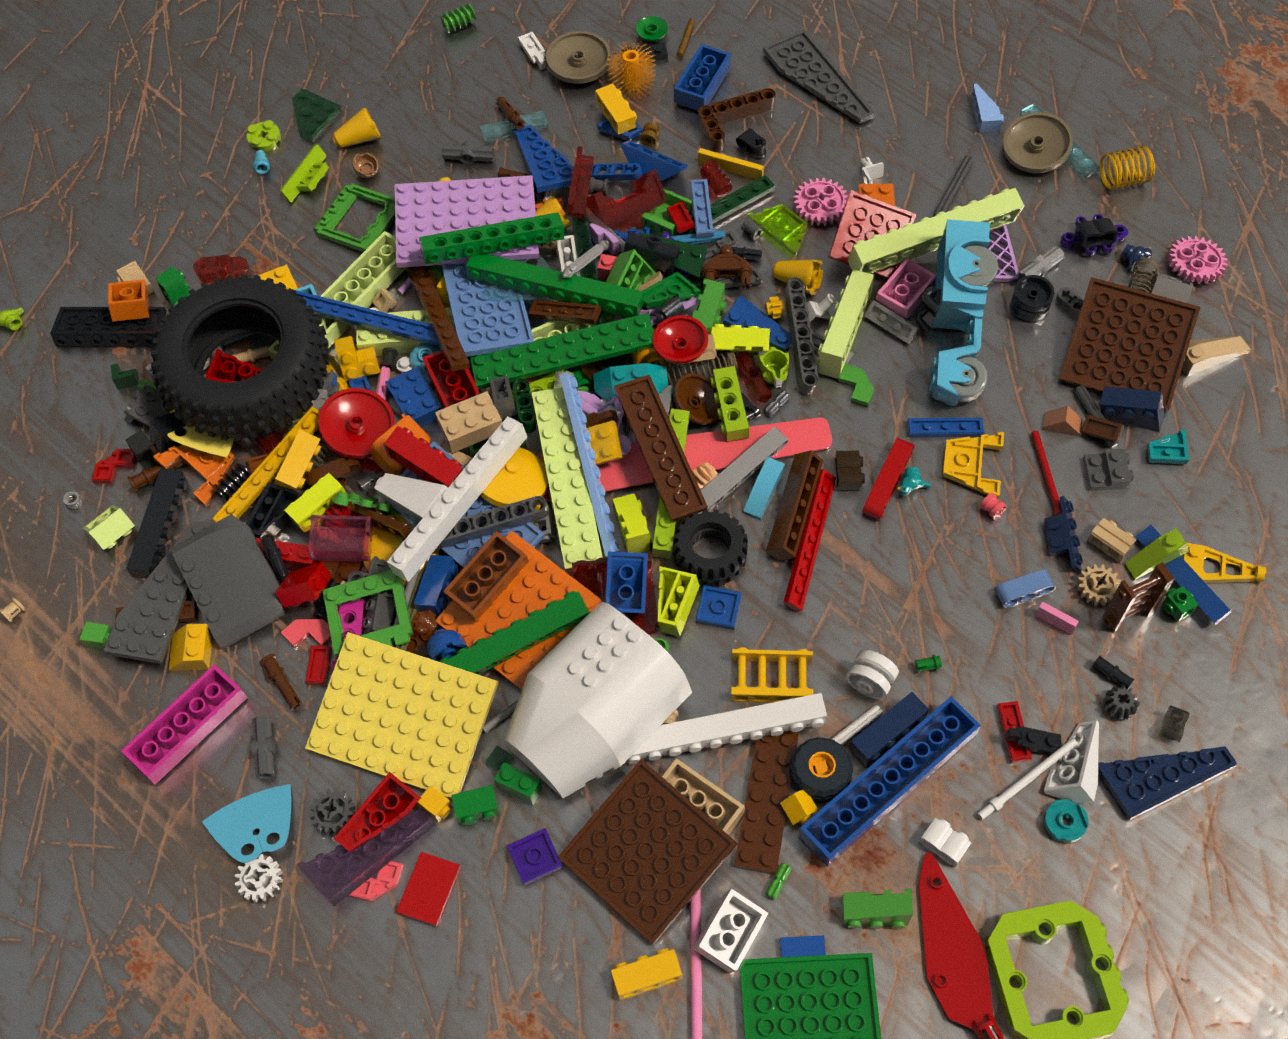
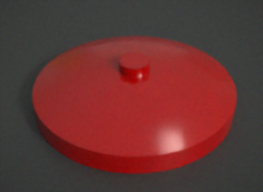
[318,388,395,459]

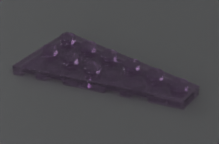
[297,808,436,906]

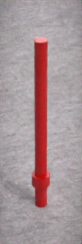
[1031,431,1062,516]

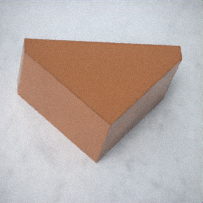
[1042,406,1083,436]

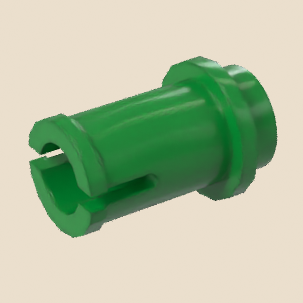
[915,654,942,673]

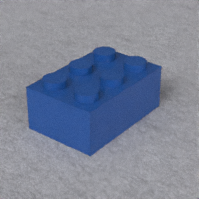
[385,367,442,429]

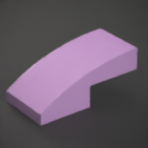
[589,223,619,256]

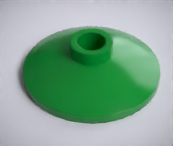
[636,16,668,41]

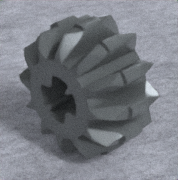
[1103,685,1140,720]

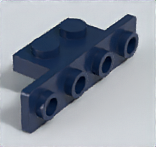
[1044,496,1083,572]

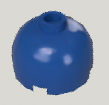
[426,629,468,661]

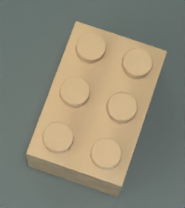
[435,391,502,453]

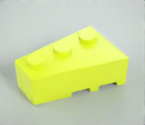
[707,324,770,353]
[612,493,653,553]
[658,566,700,637]

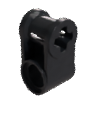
[736,128,766,160]

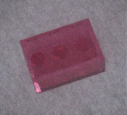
[308,515,373,561]

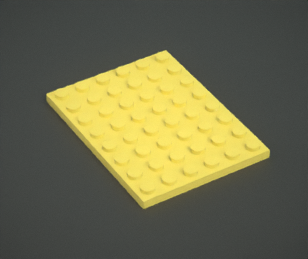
[305,632,499,798]

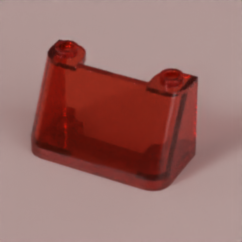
[584,169,666,225]

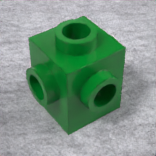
[1162,586,1199,622]

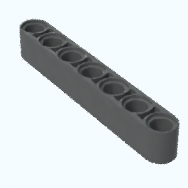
[784,277,819,395]
[434,496,549,551]

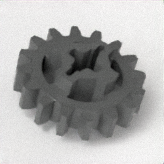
[309,789,356,835]

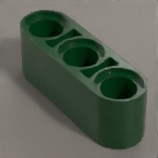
[513,378,536,433]

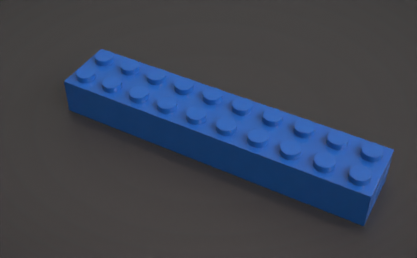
[798,696,981,867]

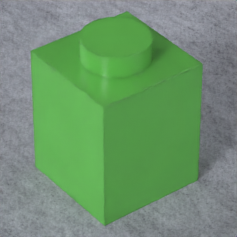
[79,622,112,650]

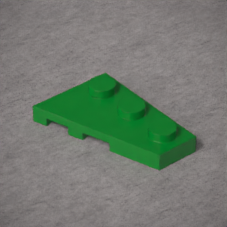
[642,272,700,309]

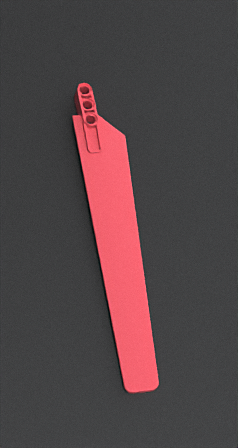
[536,417,832,503]

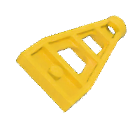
[1182,543,1266,583]

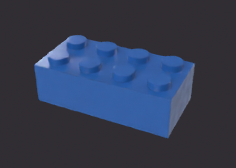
[674,44,731,111]

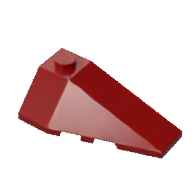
[334,772,421,852]

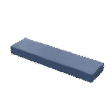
[690,179,714,238]

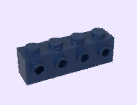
[849,692,929,766]

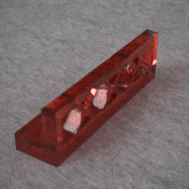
[567,146,594,218]

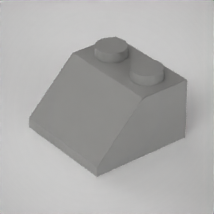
[1151,272,1194,303]

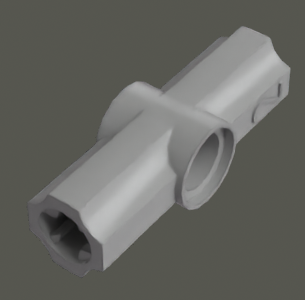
[1017,247,1065,281]

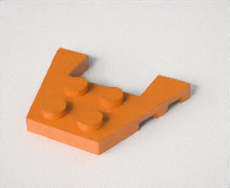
[153,444,235,507]

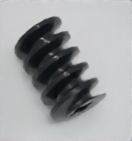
[212,463,252,503]

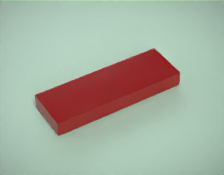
[997,701,1032,764]

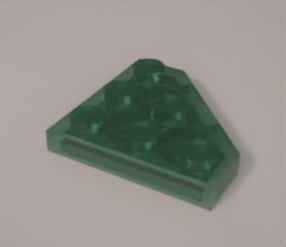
[292,88,342,143]

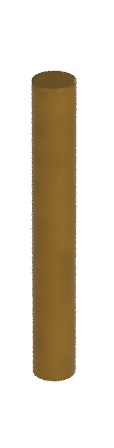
[677,18,695,57]

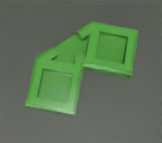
[839,364,874,407]

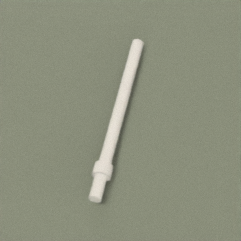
[977,738,1078,820]

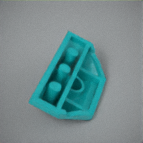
[593,363,668,407]

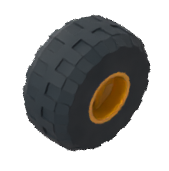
[790,737,853,802]

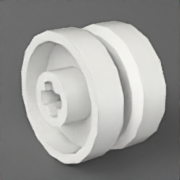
[846,650,899,700]

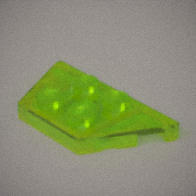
[747,204,808,256]

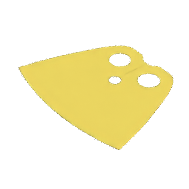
[167,409,234,457]

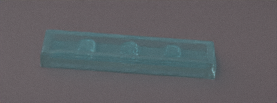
[480,110,548,142]

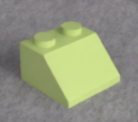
[82,505,135,550]

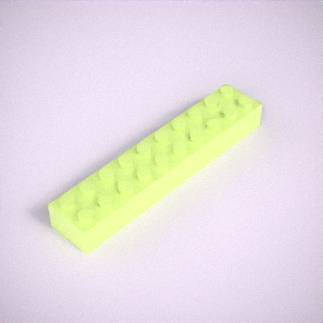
[847,188,1024,274]
[268,231,406,360]
[532,387,604,575]

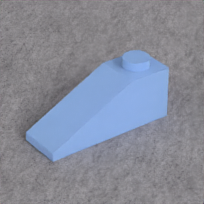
[971,84,1004,133]

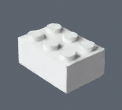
[693,889,768,973]

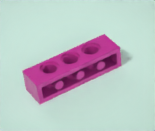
[331,599,367,673]

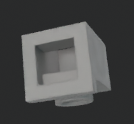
[533,512,556,543]

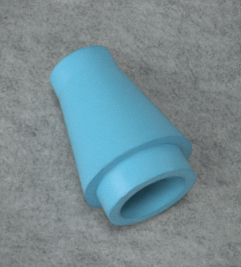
[253,150,270,174]

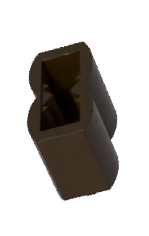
[835,450,865,490]

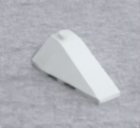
[1044,720,1099,804]

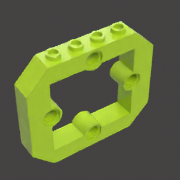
[985,900,1129,1039]

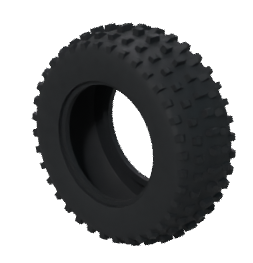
[151,274,329,442]

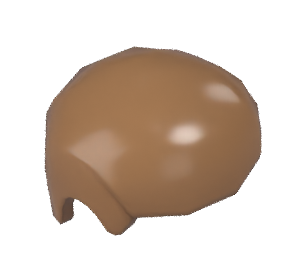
[352,152,379,178]

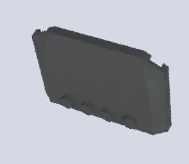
[171,514,284,649]

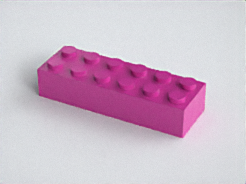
[121,664,247,785]

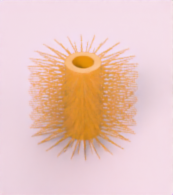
[606,42,657,100]

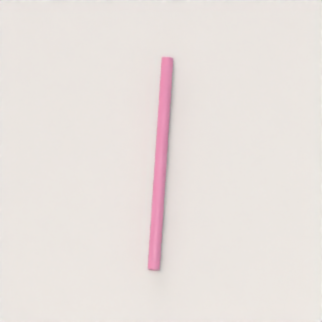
[690,889,702,1039]

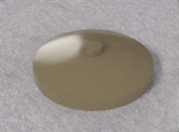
[546,31,611,84]
[1003,112,1073,173]

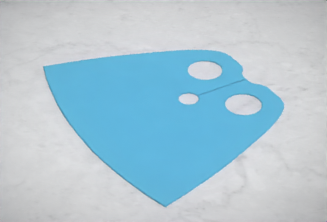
[202,784,291,863]

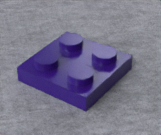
[507,828,563,886]

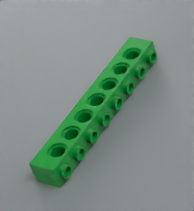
[419,212,564,265]

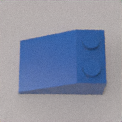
[604,551,648,613]

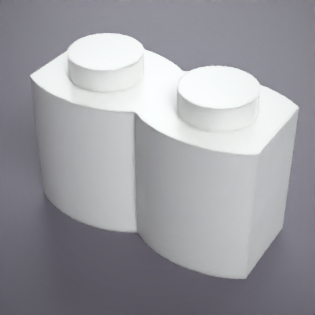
[919,818,971,867]

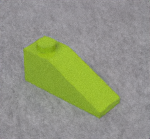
[1125,528,1189,580]

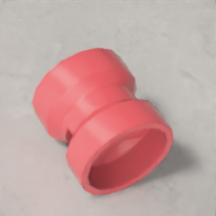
[979,493,1007,520]

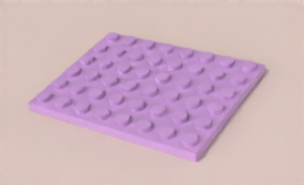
[395,175,539,268]

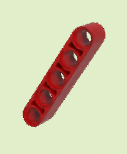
[862,438,915,520]

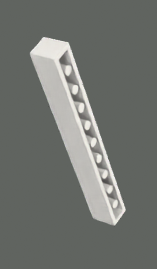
[387,416,527,582]
[625,693,827,765]

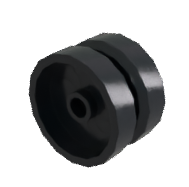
[1010,275,1055,322]

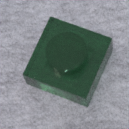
[485,745,514,772]

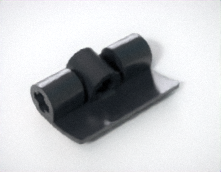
[624,232,680,277]

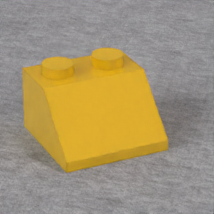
[169,623,213,671]

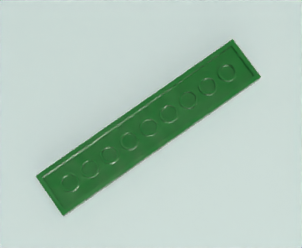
[470,313,654,390]

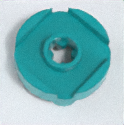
[1044,799,1089,843]

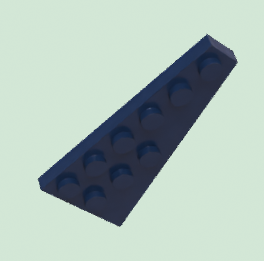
[1098,746,1238,820]

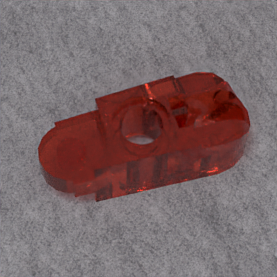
[193,254,249,283]

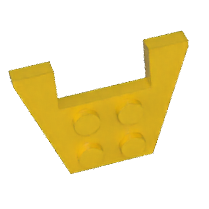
[942,432,1004,499]

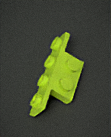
[280,144,329,203]

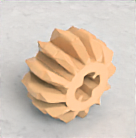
[692,462,718,490]

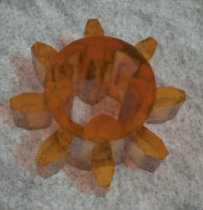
[412,610,437,634]

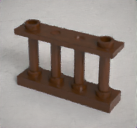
[1102,562,1175,633]

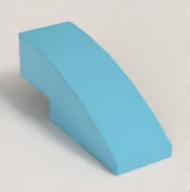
[743,457,785,520]

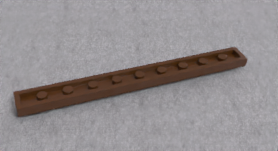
[405,266,469,371]

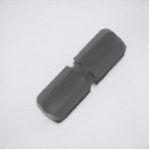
[764,390,790,417]

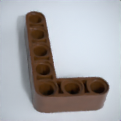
[698,88,776,152]

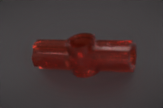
[735,351,772,404]

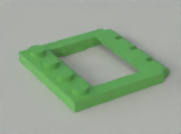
[313,184,395,252]
[323,570,413,657]

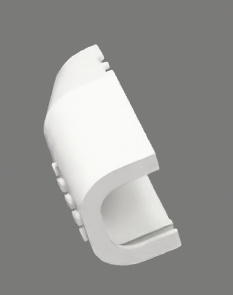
[503,602,692,798]

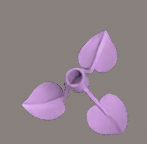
[577,390,631,455]

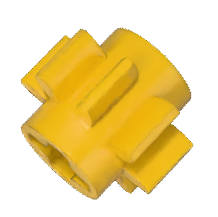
[765,296,785,319]

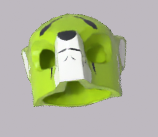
[751,347,790,389]

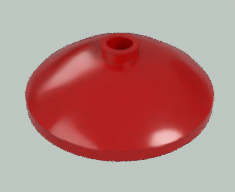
[653,315,708,364]

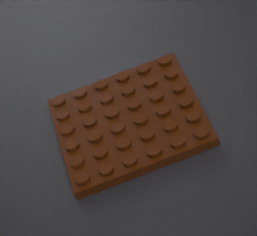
[1059,277,1200,412]
[558,759,738,945]

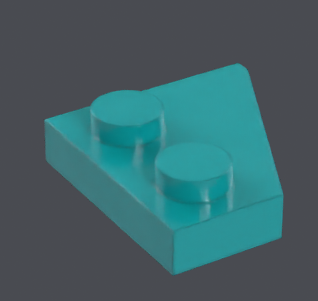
[1147,429,1189,464]

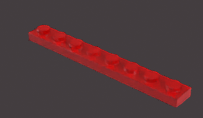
[783,469,836,612]

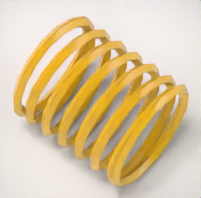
[1100,145,1155,190]

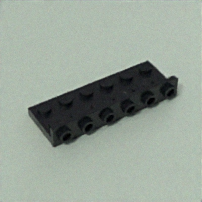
[50,307,167,346]

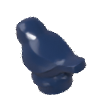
[1120,244,1152,272]

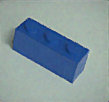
[414,555,458,616]

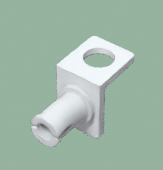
[860,157,884,184]
[800,294,837,322]

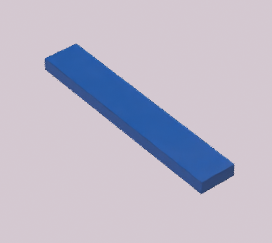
[1136,525,1232,624]

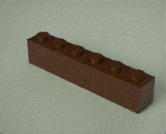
[766,450,823,561]

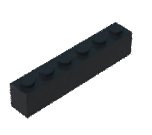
[126,468,188,579]

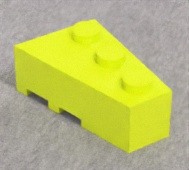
[285,473,354,533]

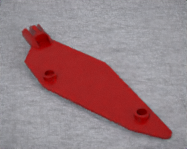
[919,853,1004,1039]

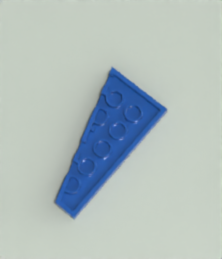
[514,125,588,193]

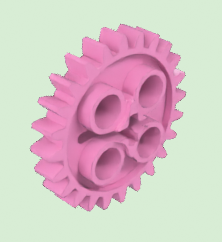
[793,178,848,226]
[1167,236,1228,284]

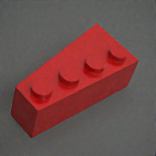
[205,349,264,383]

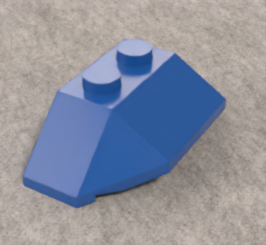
[621,140,688,182]

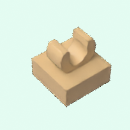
[372,288,397,313]

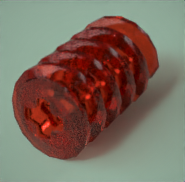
[700,159,733,197]

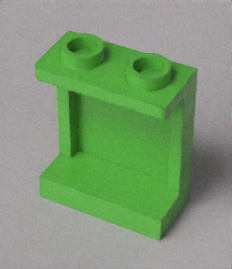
[642,188,692,236]

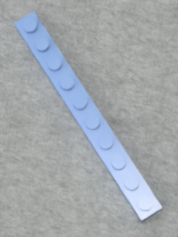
[559,373,620,557]

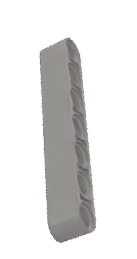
[689,427,789,518]

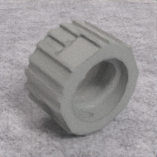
[63,491,82,510]

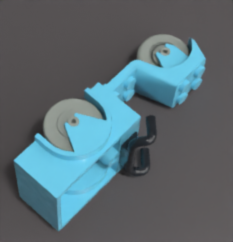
[915,219,998,406]

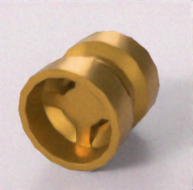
[640,122,660,146]

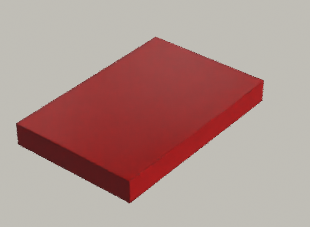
[396,852,461,927]

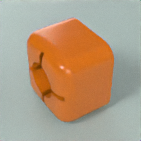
[371,414,431,476]

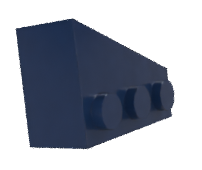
[1100,386,1164,432]

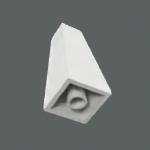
[374,473,448,522]

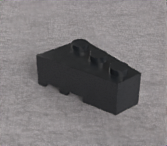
[150,411,187,454]
[246,482,303,538]

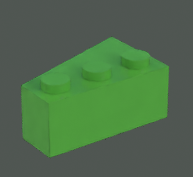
[606,249,656,290]
[692,278,727,329]
[841,888,913,929]

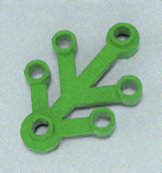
[333,492,400,515]

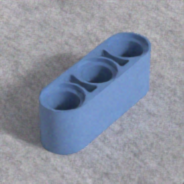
[995,569,1055,608]

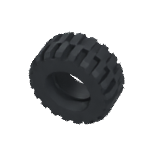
[673,510,748,587]

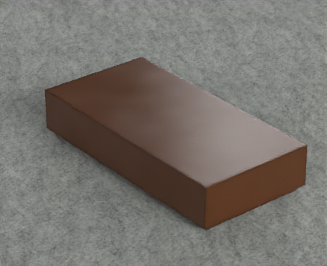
[1080,415,1124,444]

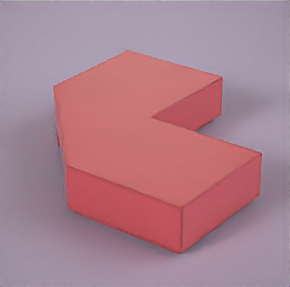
[281,619,331,648]
[349,859,404,902]

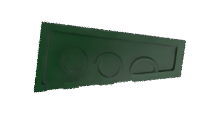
[639,232,707,281]

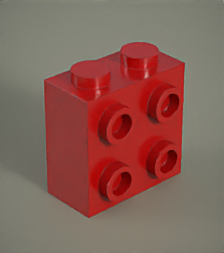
[275,562,331,608]

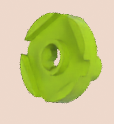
[247,120,281,151]

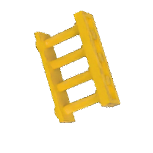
[731,647,814,703]

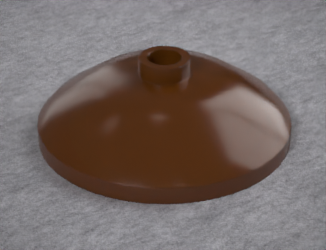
[673,373,720,425]

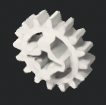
[235,854,283,903]

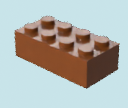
[443,531,529,621]

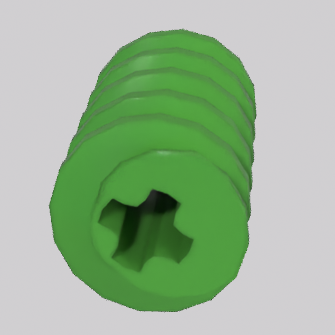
[440,3,476,34]

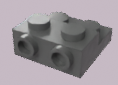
[1083,449,1134,491]

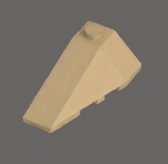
[1182,336,1251,376]

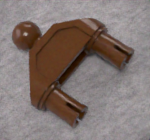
[701,245,753,290]

